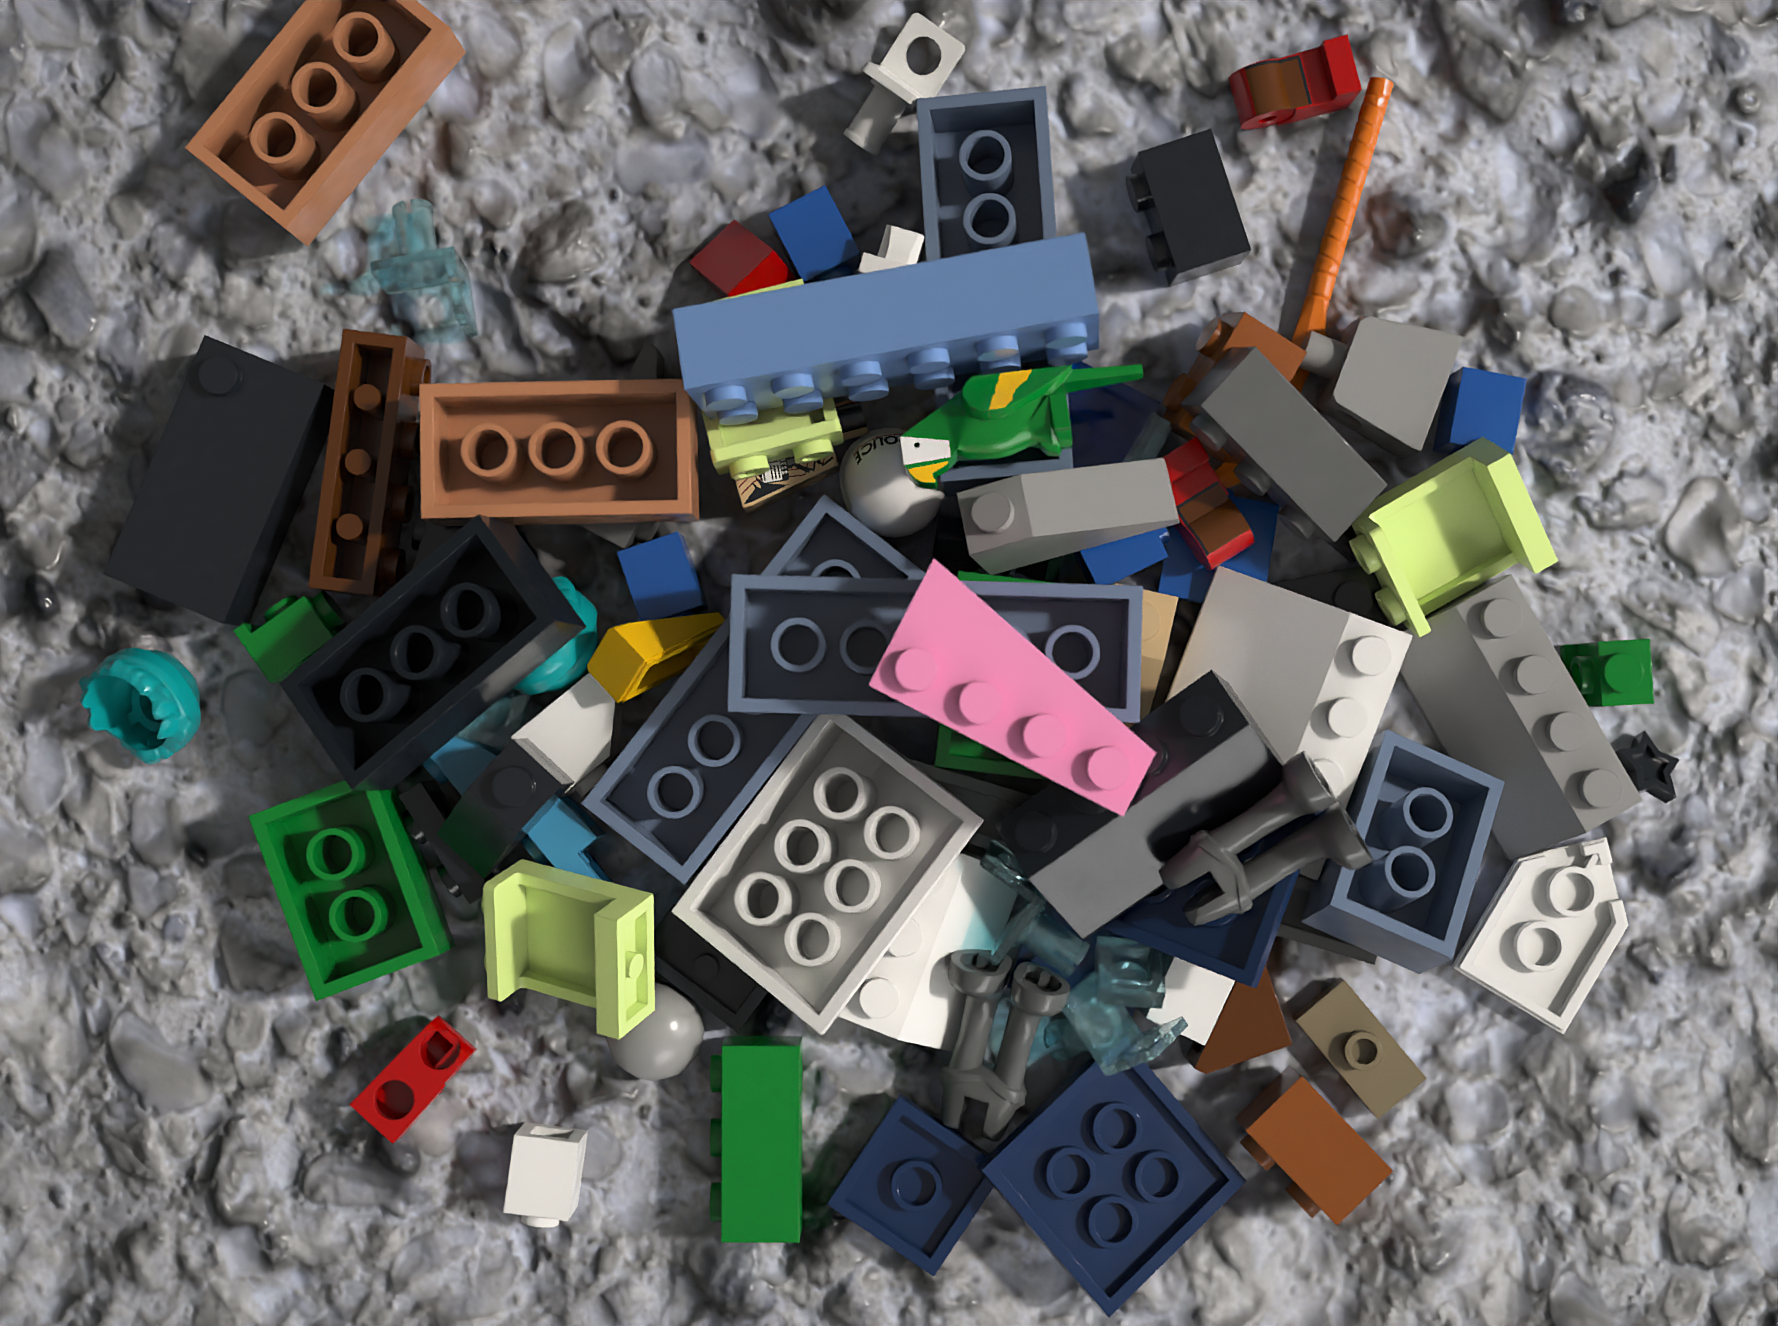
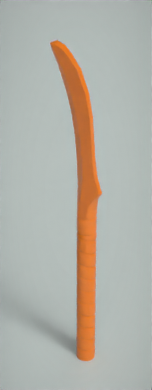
[1215,77,1394,488]

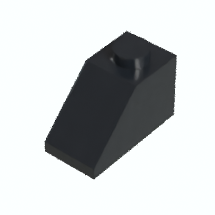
[436,738,575,879]

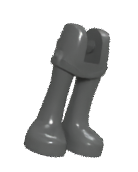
[1158,750,1373,926]
[939,949,1070,1142]

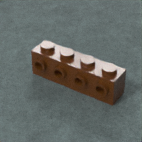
[308,329,432,598]

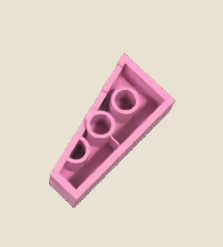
[869,559,1156,816]

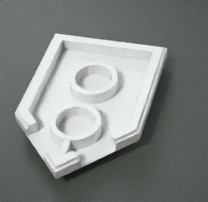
[1452,837,1629,1034]

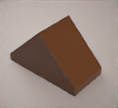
[1185,964,1293,1074]

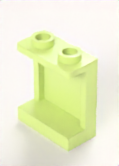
[701,278,844,480]
[1349,437,1558,638]
[481,859,655,1040]

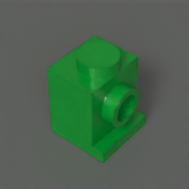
[233,591,346,684]
[1560,639,1654,707]

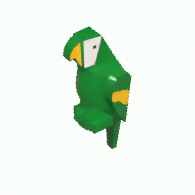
[900,364,1143,489]

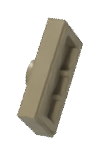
[1291,977,1427,1119]

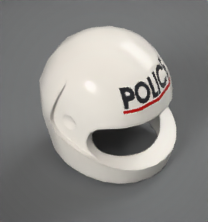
[839,428,945,538]

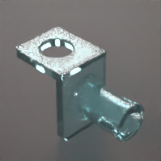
[370,199,478,337]
[979,839,1090,978]
[1043,970,1188,1077]

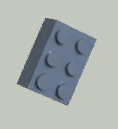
[1301,729,1505,974]

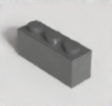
[1180,346,1388,542]

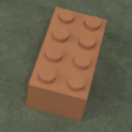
[185,0,466,247]
[419,379,699,526]

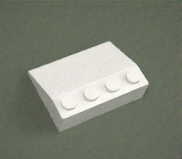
[1165,566,1413,880]
[671,714,984,1035]

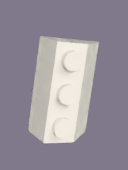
[838,850,1025,1052]

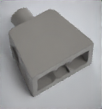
[1299,316,1464,459]

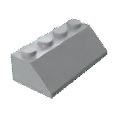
[1399,574,1643,861]

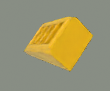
[587,612,725,703]

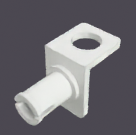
[843,13,965,155]

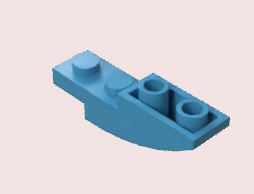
[422,734,614,883]

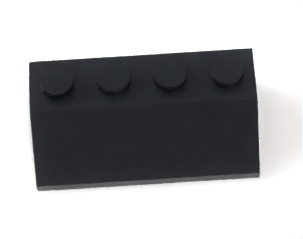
[994,670,1285,939]

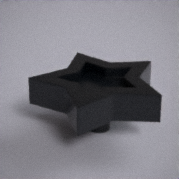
[1615,730,1680,803]

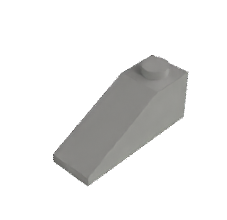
[957,458,1180,575]

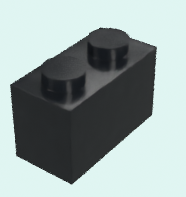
[1126,129,1251,287]

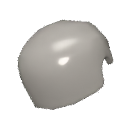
[605,978,704,1081]

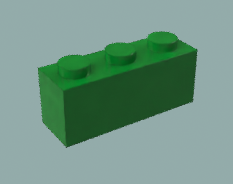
[709,1036,803,1243]

